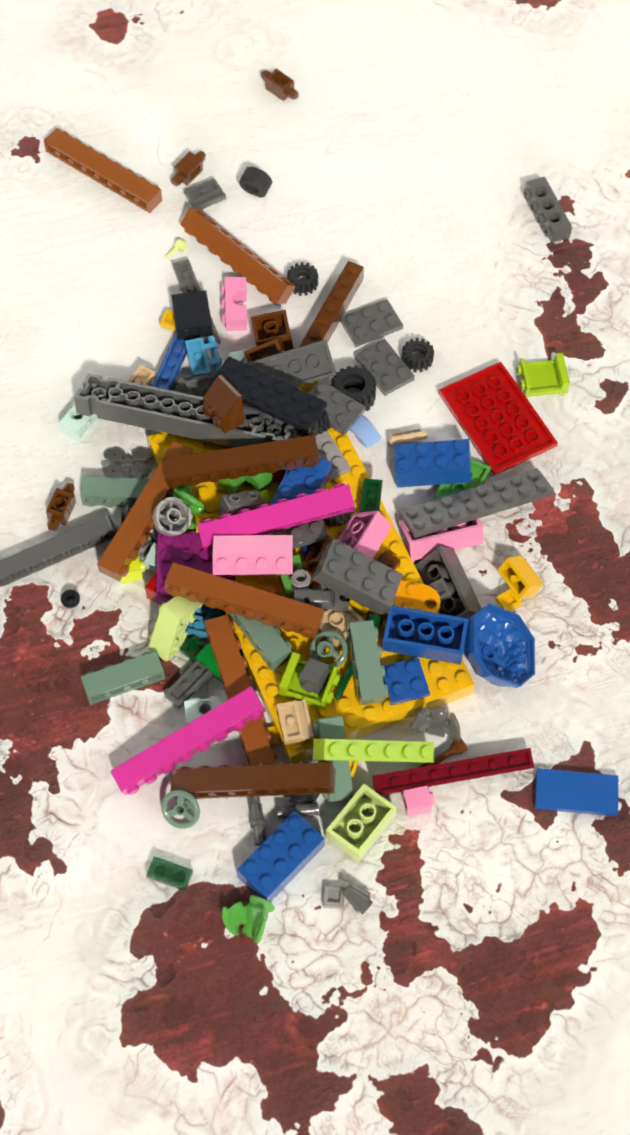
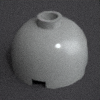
[152,497,192,536]

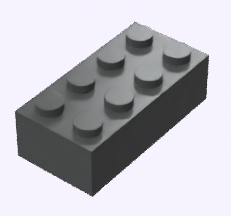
[312,539,403,615]

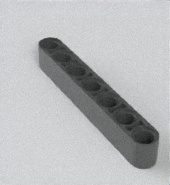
[0,515,118,587]

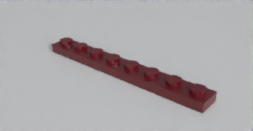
[372,748,535,796]

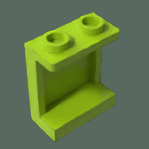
[516,353,570,397]
[279,652,341,710]

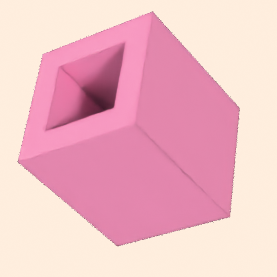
[402,786,435,817]

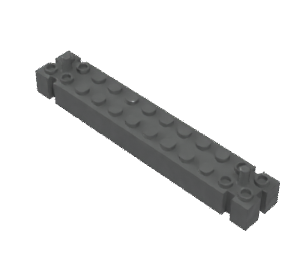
[74,373,299,448]

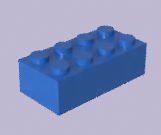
[395,439,472,488]
[270,458,332,530]
[382,605,469,665]
[236,811,325,902]

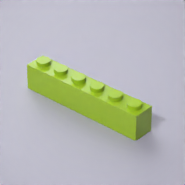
[313,739,434,763]

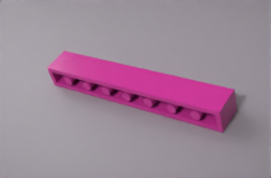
[197,483,355,551]
[110,687,266,795]

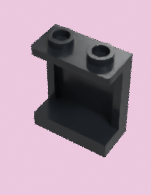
[171,290,213,340]

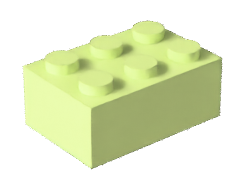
[326,784,397,863]

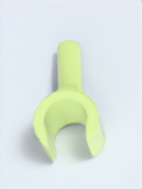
[165,239,187,259]

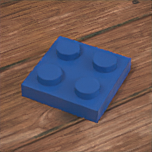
[383,657,430,705]

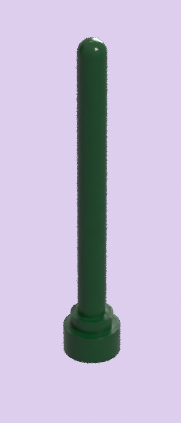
[334,613,383,700]

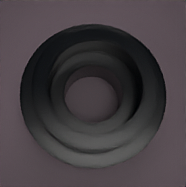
[61,589,80,608]

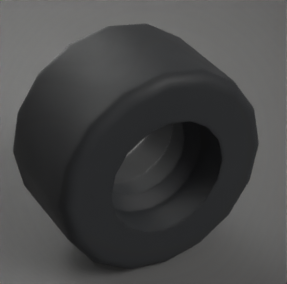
[239,166,273,198]

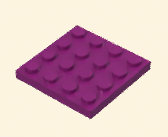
[156,531,235,604]

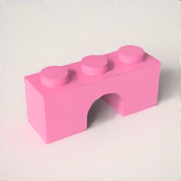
[222,277,247,331]

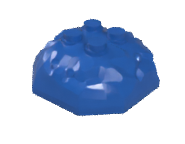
[465,603,535,688]

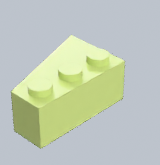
[148,596,203,662]

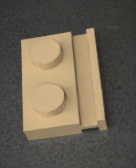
[276,699,314,744]

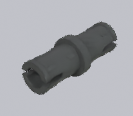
[249,802,267,846]
[277,802,319,819]

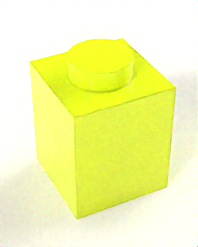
[120,555,145,583]

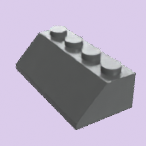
[415,546,482,620]

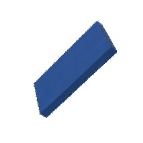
[535,768,619,817]

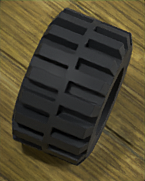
[331,365,376,411]

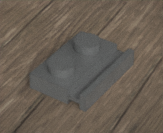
[184,178,226,210]

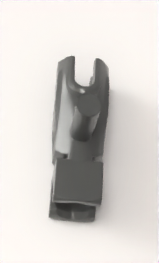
[294,584,349,612]

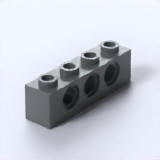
[523,176,572,243]

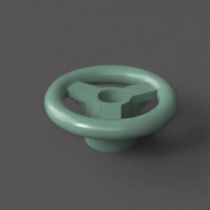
[310,630,348,669]
[161,790,200,829]

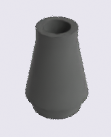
[342,884,373,915]

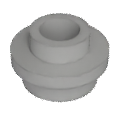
[291,569,311,589]

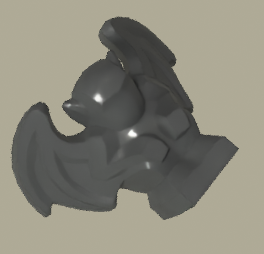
[410,706,461,742]

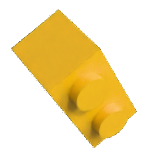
[497,555,544,599]

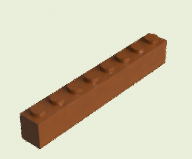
[44,128,162,213]
[180,207,296,304]
[97,441,194,582]
[165,563,324,639]
[204,615,278,766]

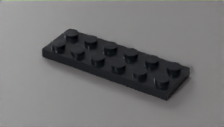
[210,356,327,434]

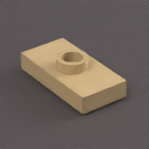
[387,428,427,445]

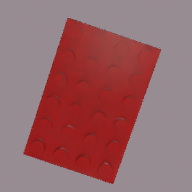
[438,362,558,476]

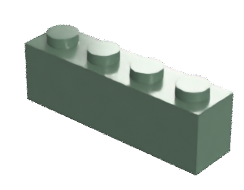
[80,476,149,508]
[228,613,293,671]
[347,620,388,705]
[81,651,165,705]
[313,716,354,802]

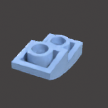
[350,415,382,449]

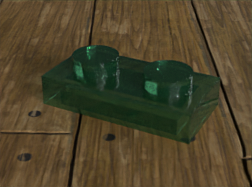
[146,856,193,892]

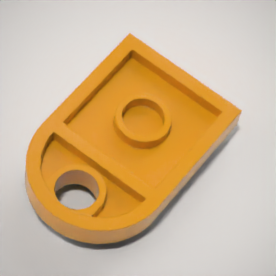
[378,580,441,617]

